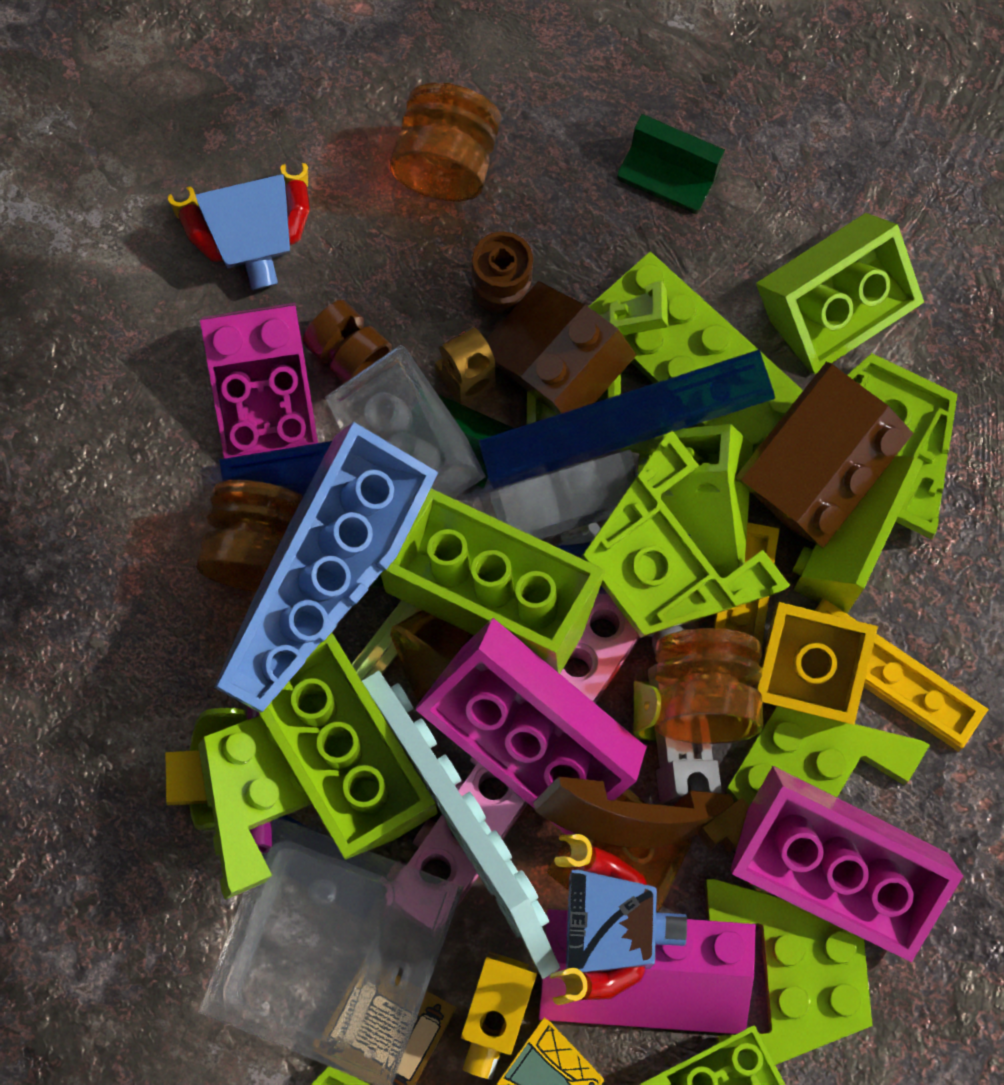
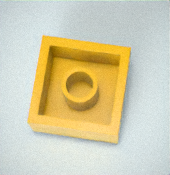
[753,602,878,725]

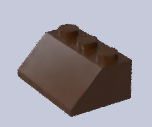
[735,361,914,548]

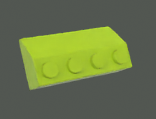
[381,488,605,673]
[260,632,438,860]

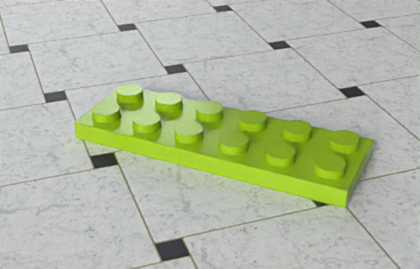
[588,251,803,455]

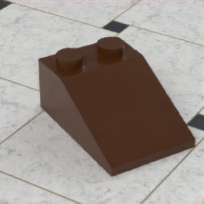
[486,281,637,427]

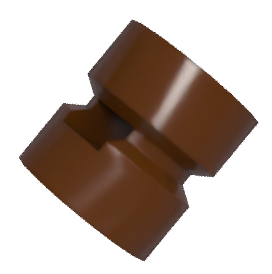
[471,231,533,314]
[303,300,392,389]

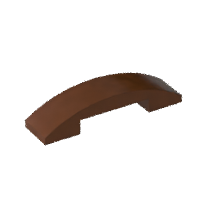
[533,777,734,848]

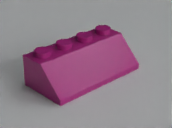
[415,618,646,835]
[731,766,963,962]
[539,909,756,1035]

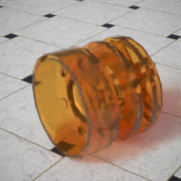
[390,82,502,202]
[196,480,304,592]
[655,628,763,744]

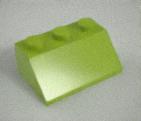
[756,213,924,374]
[792,456,924,613]

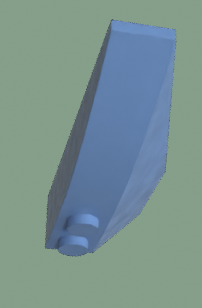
[214,422,438,713]

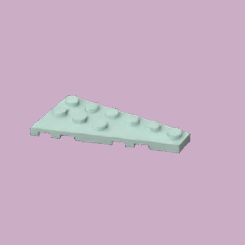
[362,671,560,979]

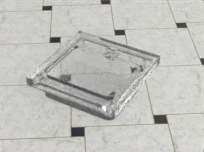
[198,818,464,1085]

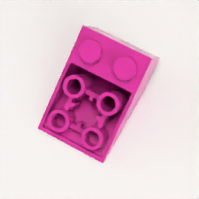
[200,302,319,462]

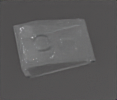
[325,345,486,498]

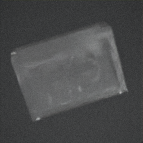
[478,449,638,541]

